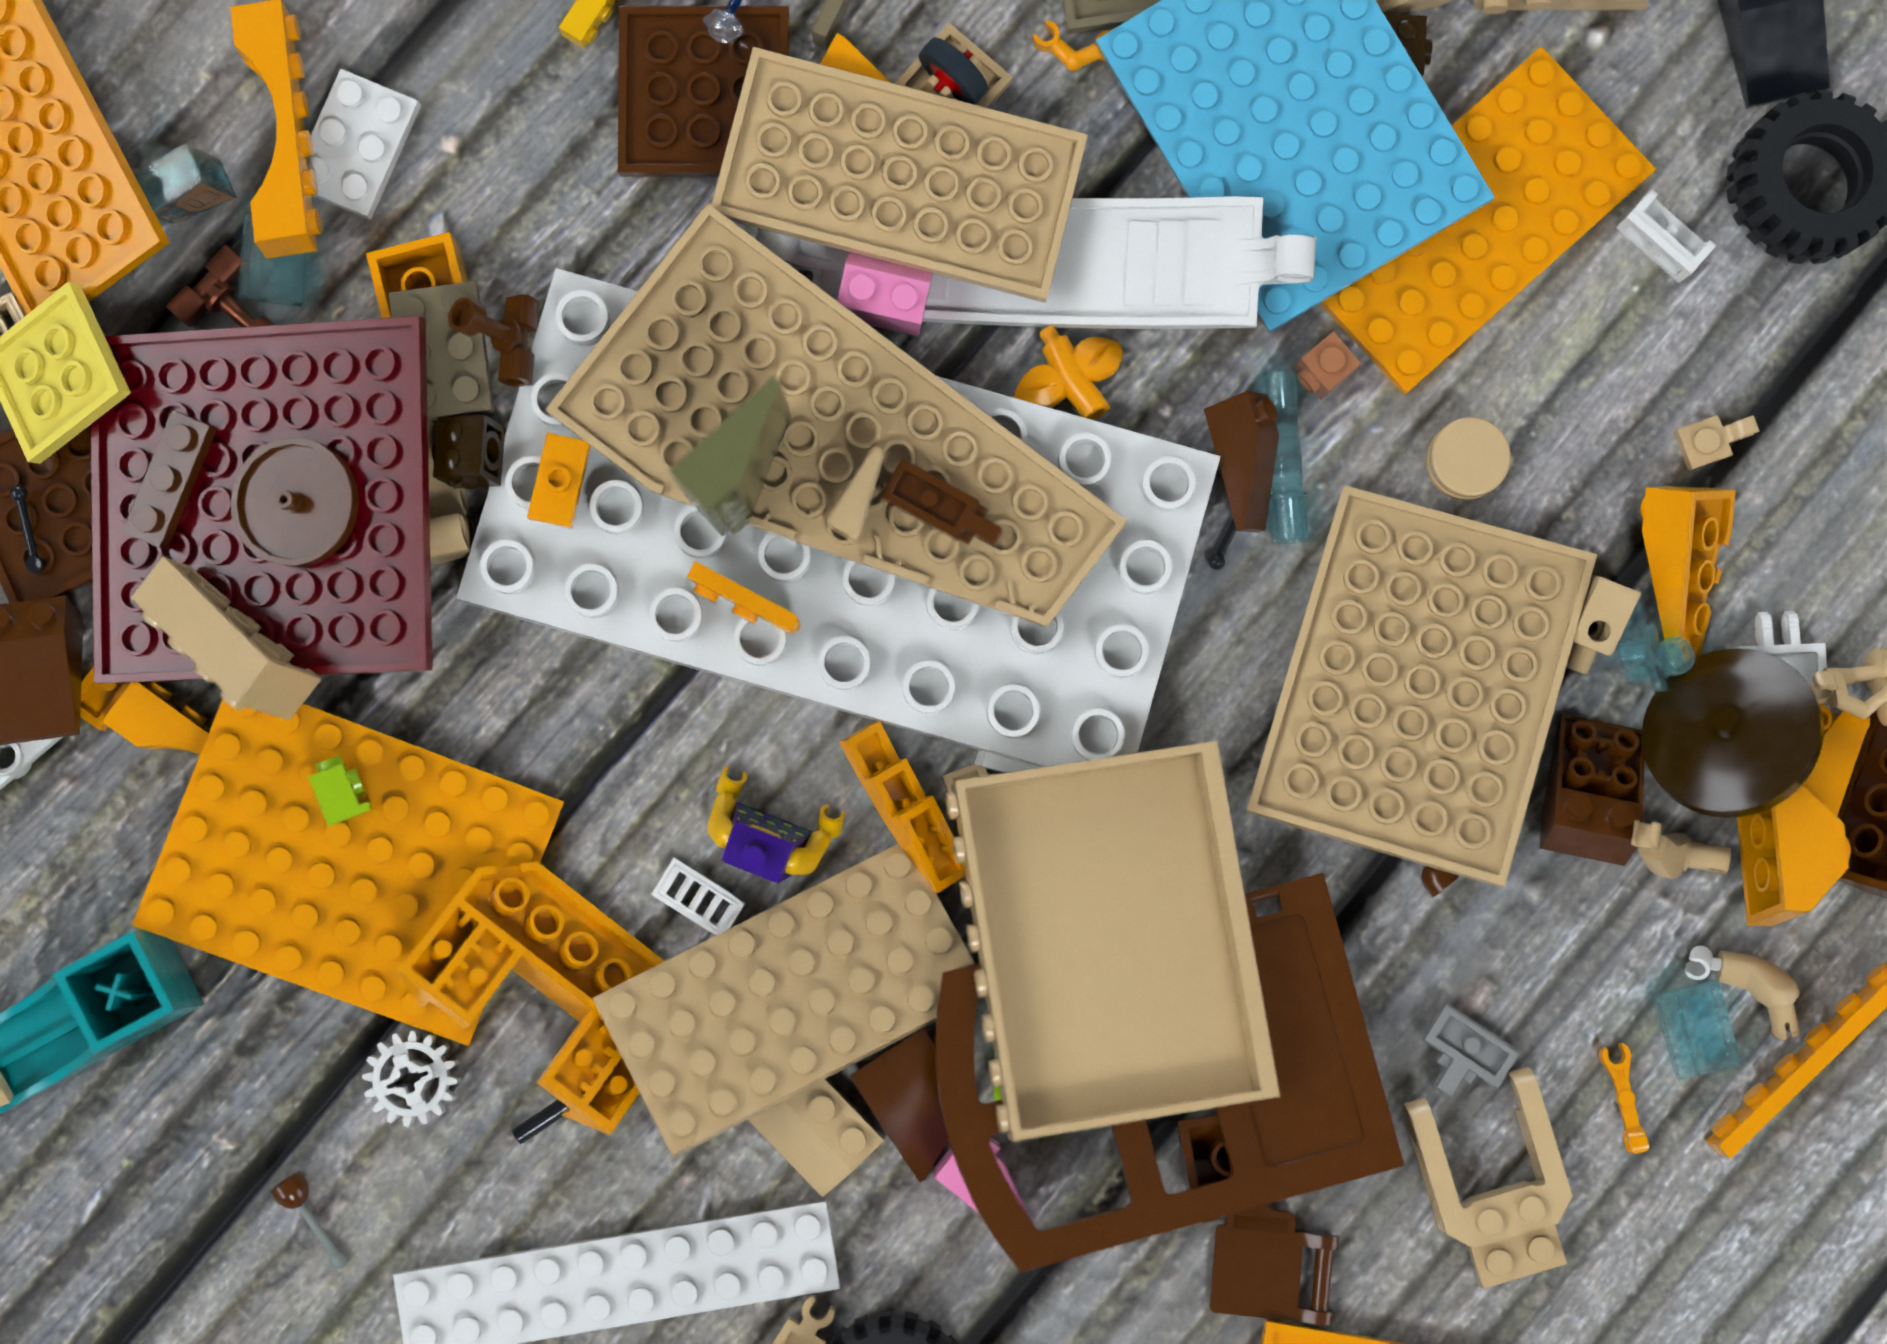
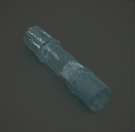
[1261,369,1309,544]

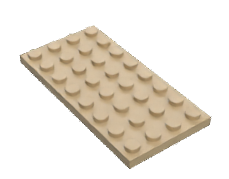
[711,47,1088,303]
[593,843,975,1158]

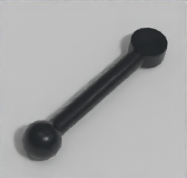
[10,485,45,573]
[1208,519,1237,570]

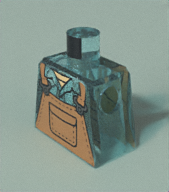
[134,143,237,225]

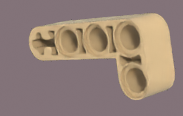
[428,420,475,565]

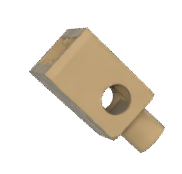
[1566,575,1641,675]

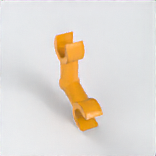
[1032,20,1111,72]

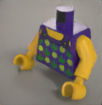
[707,766,846,883]

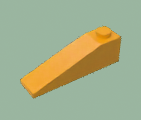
[1640,486,1736,665]

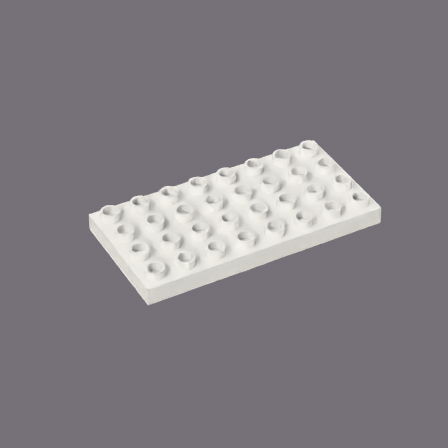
[456,268,1221,767]

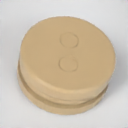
[1426,417,1511,500]

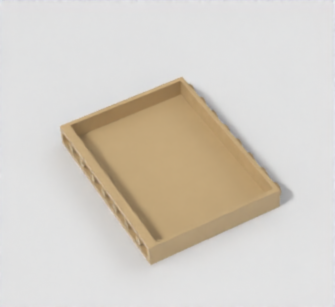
[945,741,1280,1141]

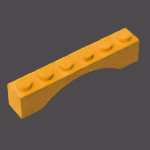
[230,0,322,259]
[102,682,210,754]

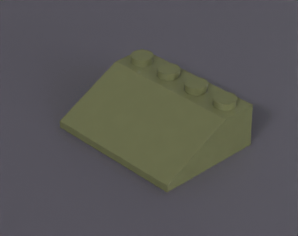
[669,376,791,537]

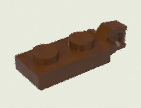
[880,458,1003,547]

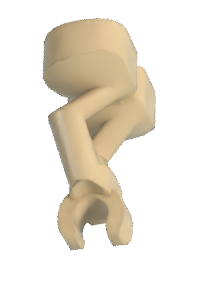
[1809,648,1887,726]

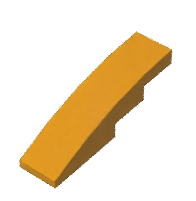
[839,721,966,893]

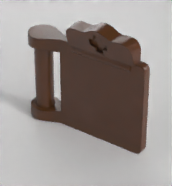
[1209,1205,1339,1326]

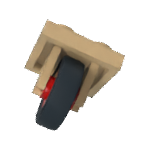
[894,23,1013,108]

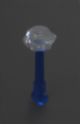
[703,0,744,43]

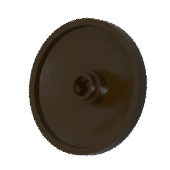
[1641,648,1824,818]

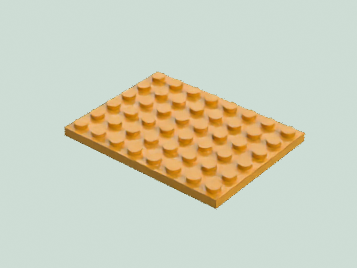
[132,699,564,1046]

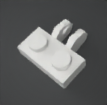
[1734,611,1827,685]

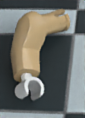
[1685,946,1801,1040]

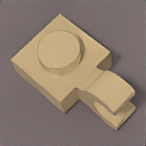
[1674,415,1759,471]

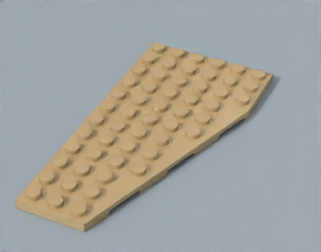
[545,203,1128,628]

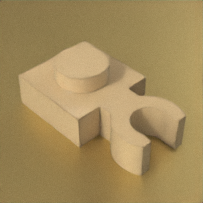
[772,1294,836,1344]

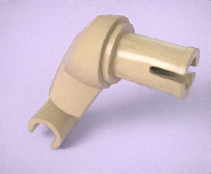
[1631,820,1731,879]

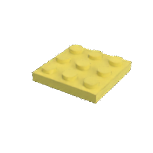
[0,282,131,464]

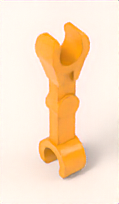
[1598,1043,1649,1154]

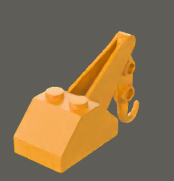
[1737,703,1870,926]

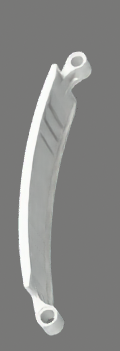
[758,196,1316,329]

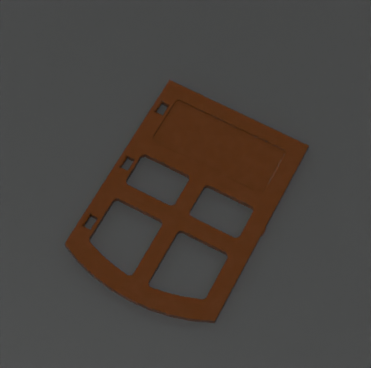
[935,873,1405,1272]

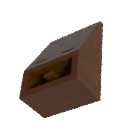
[1539,713,1645,866]

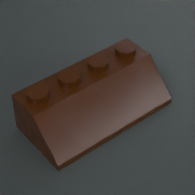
[1837,711,1887,899]

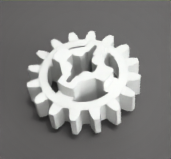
[362,1030,461,1127]

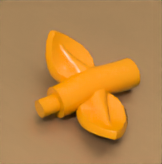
[1013,326,1123,420]

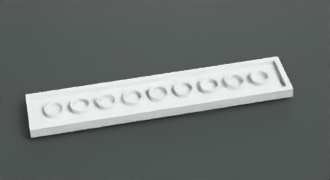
[393,1199,841,1344]

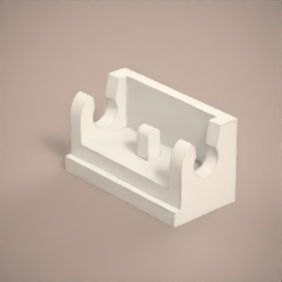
[1616,189,1716,283]

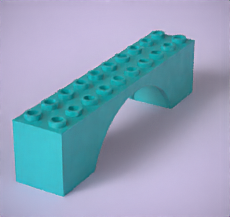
[0,930,205,1115]

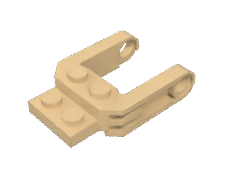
[1402,1066,1573,1289]

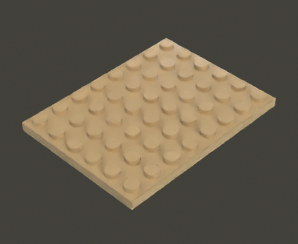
[1246,485,1598,888]

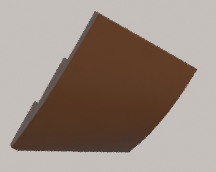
[849,1028,949,1182]

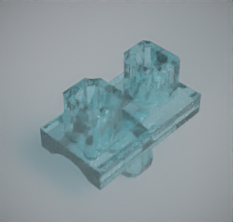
[1619,624,1695,692]

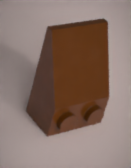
[0,596,84,745]

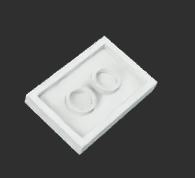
[307,69,421,220]

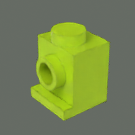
[308,755,373,826]

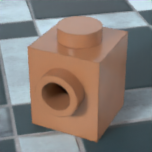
[1294,331,1362,400]

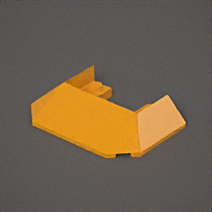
[396,862,665,1135]

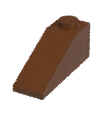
[1204,391,1279,533]

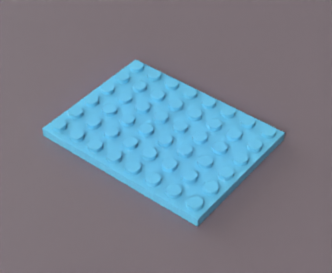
[1096,0,1495,333]

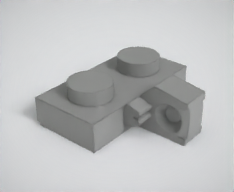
[1421,1003,1520,1097]

